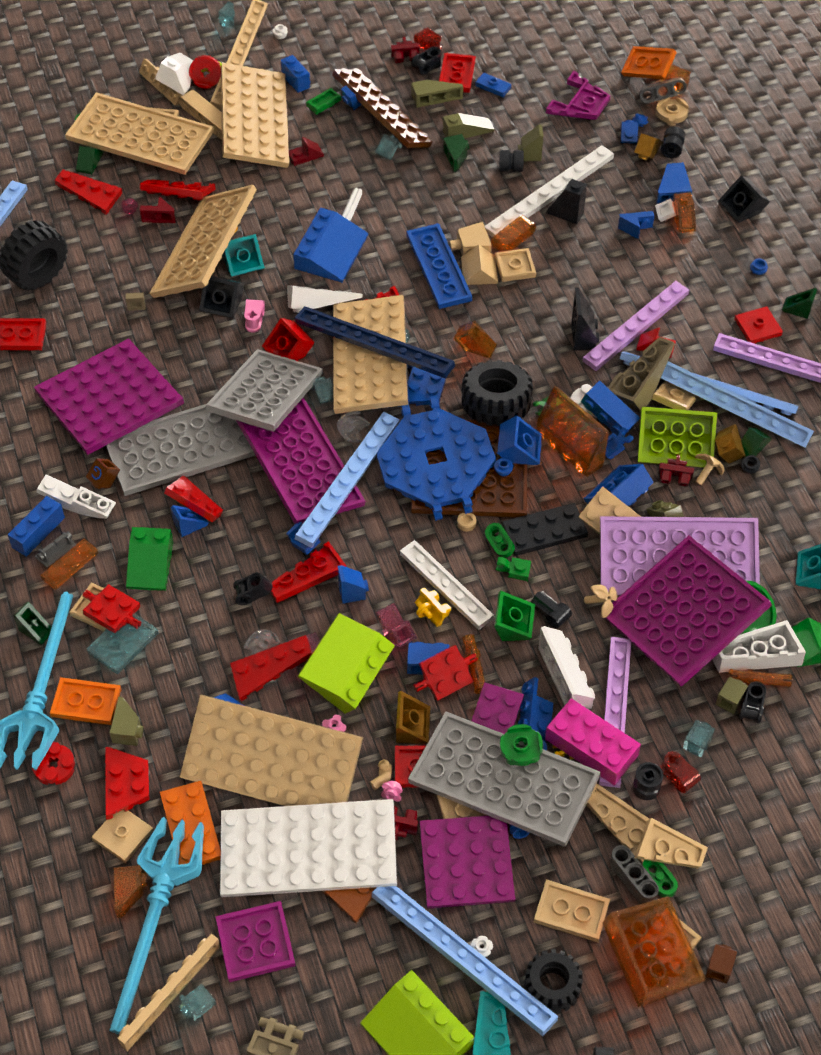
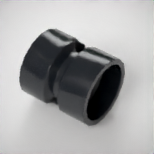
[661,126,685,158]
[499,150,524,172]
[632,762,663,800]

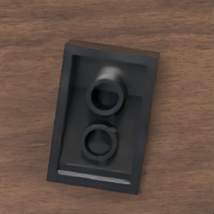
[571,287,599,351]

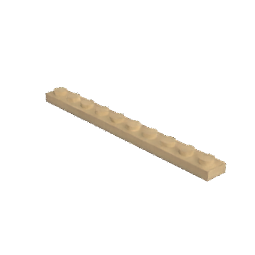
[210,0,268,110]

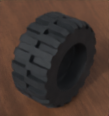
[0,221,68,290]
[462,360,533,426]

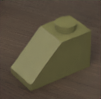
[518,124,543,161]
[110,697,143,746]

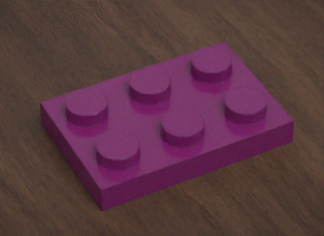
[472,682,524,734]

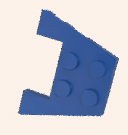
[386,364,447,408]

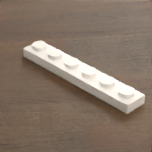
[400,540,494,630]

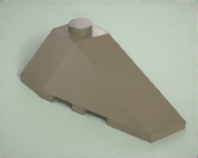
[608,337,675,412]

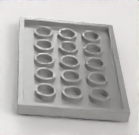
[206,349,323,432]

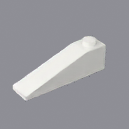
[155,53,193,95]
[287,285,363,313]

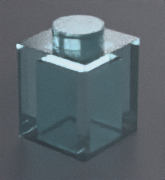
[683,719,715,758]

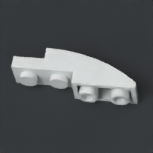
[37,475,116,519]

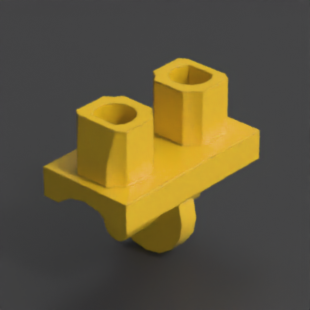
[415,588,451,627]

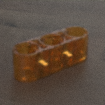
[491,215,537,252]

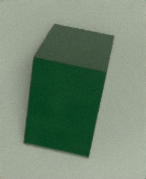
[76,146,104,175]
[782,288,817,319]
[741,428,772,458]
[14,602,52,645]

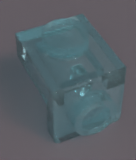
[375,134,402,160]

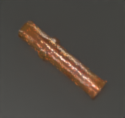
[462,634,485,694]
[728,669,792,687]

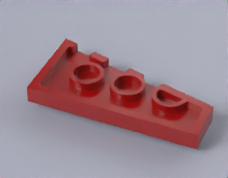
[230,635,312,701]

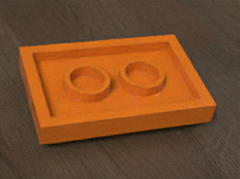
[621,46,676,80]
[50,677,121,725]

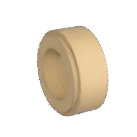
[457,513,476,532]

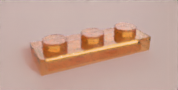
[41,539,98,590]

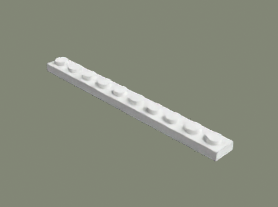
[485,145,614,240]

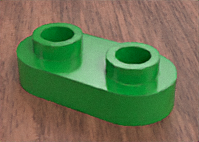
[485,523,515,558]
[642,860,678,898]

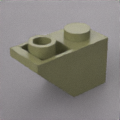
[646,500,684,517]

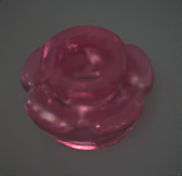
[121,198,138,214]

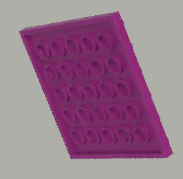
[34,338,184,455]
[605,535,772,687]

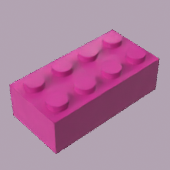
[545,698,641,786]

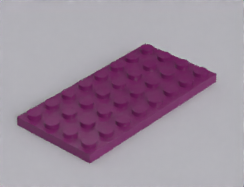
[236,397,366,524]

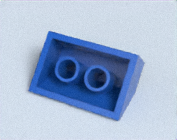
[583,464,654,506]

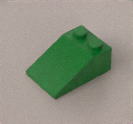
[126,527,173,591]

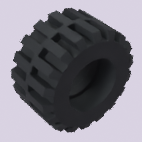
[524,949,583,1014]

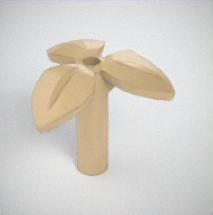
[695,454,725,486]
[584,585,617,618]

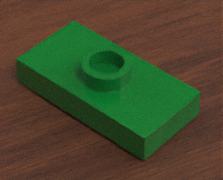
[306,88,341,115]

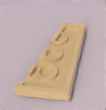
[586,784,649,864]

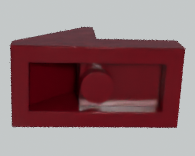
[289,137,324,166]
[140,197,176,223]

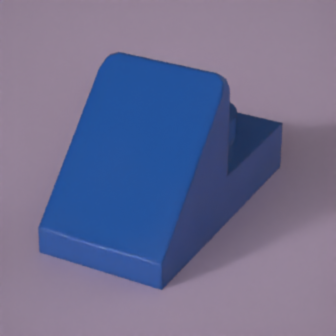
[618,211,654,239]

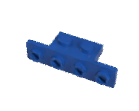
[517,677,554,742]

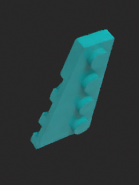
[473,991,511,1055]

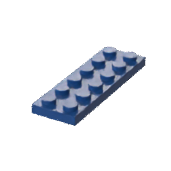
[406,223,473,309]

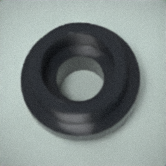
[741,455,760,474]

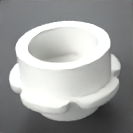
[272,24,288,39]
[471,936,493,957]

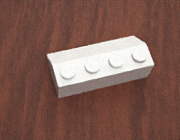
[538,626,595,709]

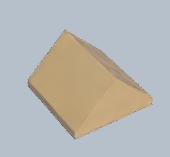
[461,245,498,285]

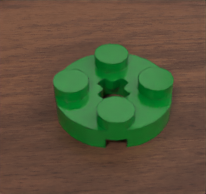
[500,724,543,766]

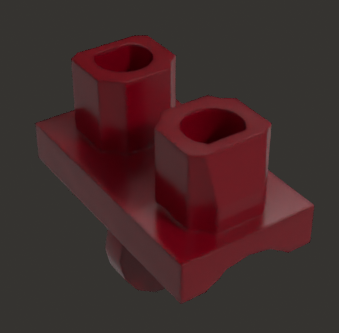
[391,37,420,63]
[658,454,694,487]
[394,806,418,842]

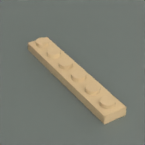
[118,934,220,1052]

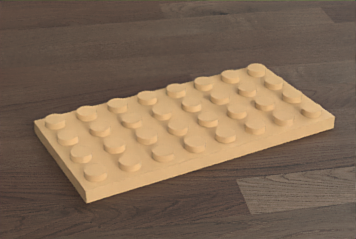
[221,63,289,168]
[65,93,214,175]
[150,184,257,298]
[333,295,408,414]
[180,695,363,806]

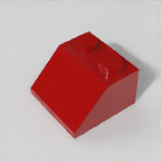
[262,318,315,361]

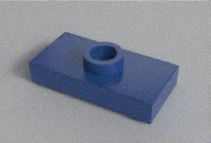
[476,73,511,97]

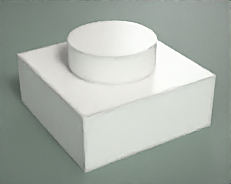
[655,199,676,222]

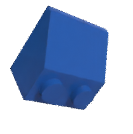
[497,416,542,465]

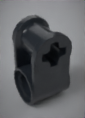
[411,47,441,75]
[233,572,273,605]
[739,681,766,724]

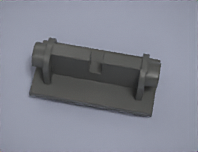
[35,531,78,568]

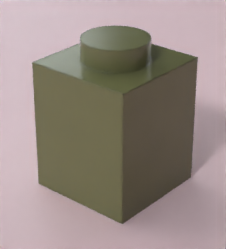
[715,677,748,714]

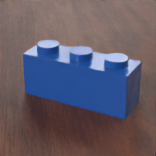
[580,380,640,435]
[7,496,65,557]

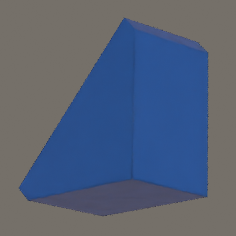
[171,505,209,537]

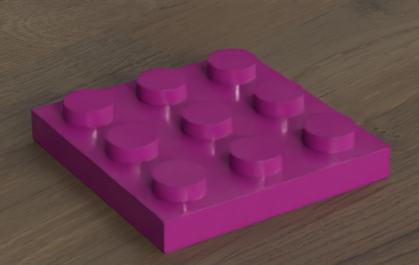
[215,901,296,982]

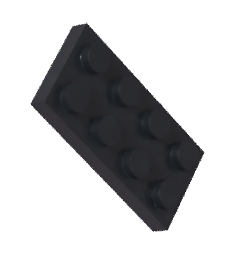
[502,503,588,556]

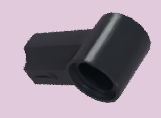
[531,591,572,629]

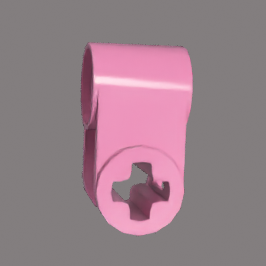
[244,299,265,333]

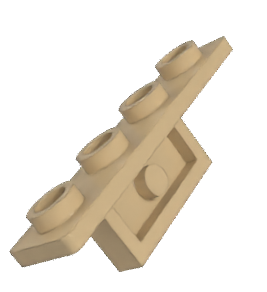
[139,59,182,105]

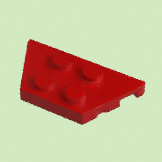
[105,747,149,820]

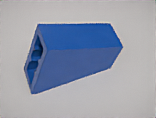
[656,162,692,205]

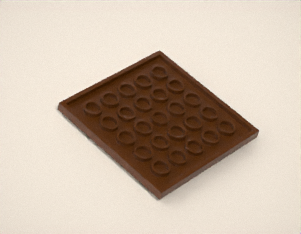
[411,420,528,517]

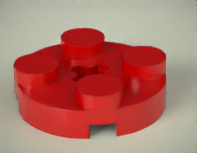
[189,55,221,89]
[31,742,75,785]

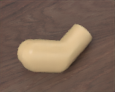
[370,759,392,791]

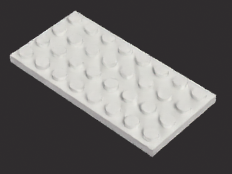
[220,799,397,897]

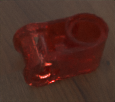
[413,27,442,52]
[661,751,701,793]

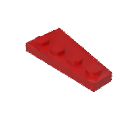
[55,169,122,215]
[140,179,216,200]
[270,541,347,603]

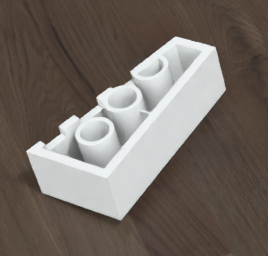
[712,620,806,673]

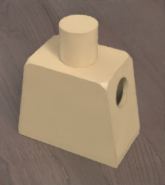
[449,222,491,256]

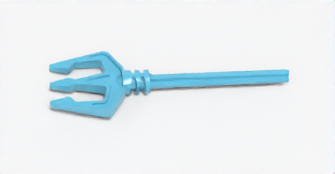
[0,592,73,770]
[110,817,204,1034]

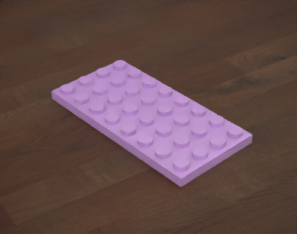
[600,516,760,596]

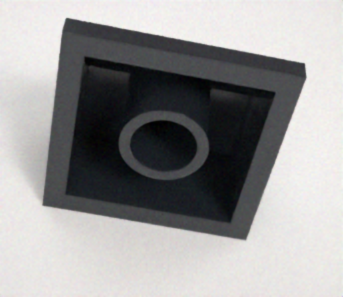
[718,175,770,223]
[199,275,245,318]

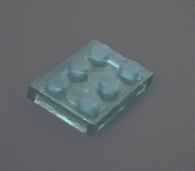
[87,613,159,675]

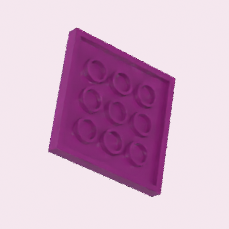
[420,816,515,909]

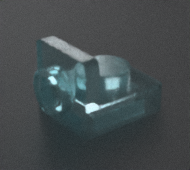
[219,1,235,29]
[312,377,334,405]
[179,984,216,1021]

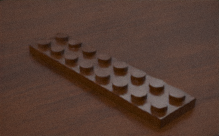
[332,68,433,148]

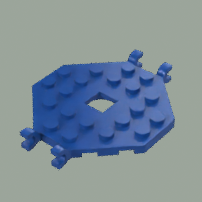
[376,395,496,520]

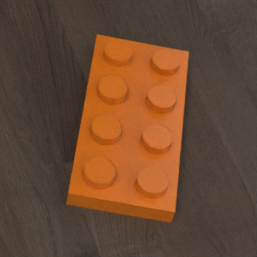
[160,781,221,865]

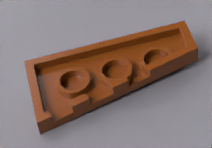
[322,887,377,923]

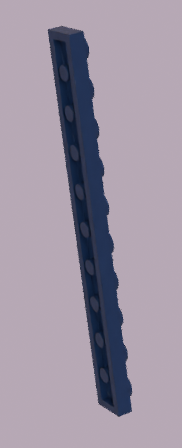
[294,306,455,378]

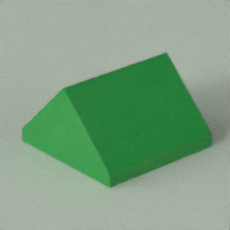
[494,591,535,641]
[792,617,821,667]

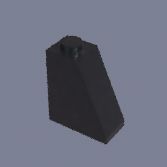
[546,178,587,224]

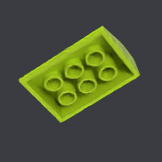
[637,407,717,468]
[297,613,395,714]
[360,970,474,1055]

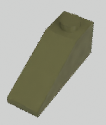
[411,80,463,108]
[443,113,494,138]

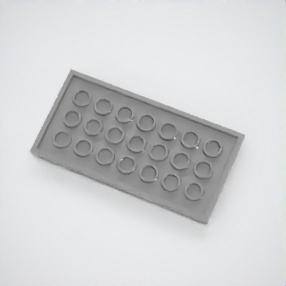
[106,404,256,496]
[408,711,600,847]

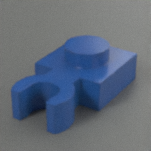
[599,427,634,460]

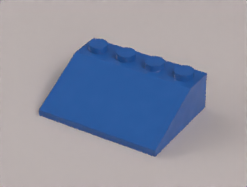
[293,208,368,283]

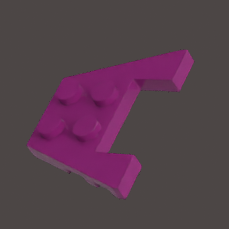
[546,71,610,120]

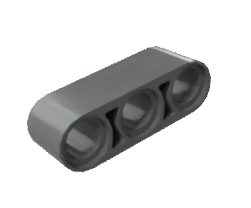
[639,77,687,103]
[610,845,659,907]

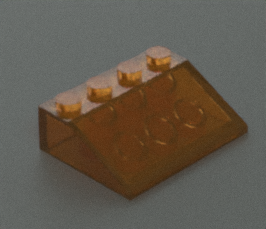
[536,386,609,477]
[602,896,706,1007]

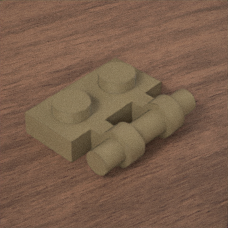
[247,1017,305,1055]

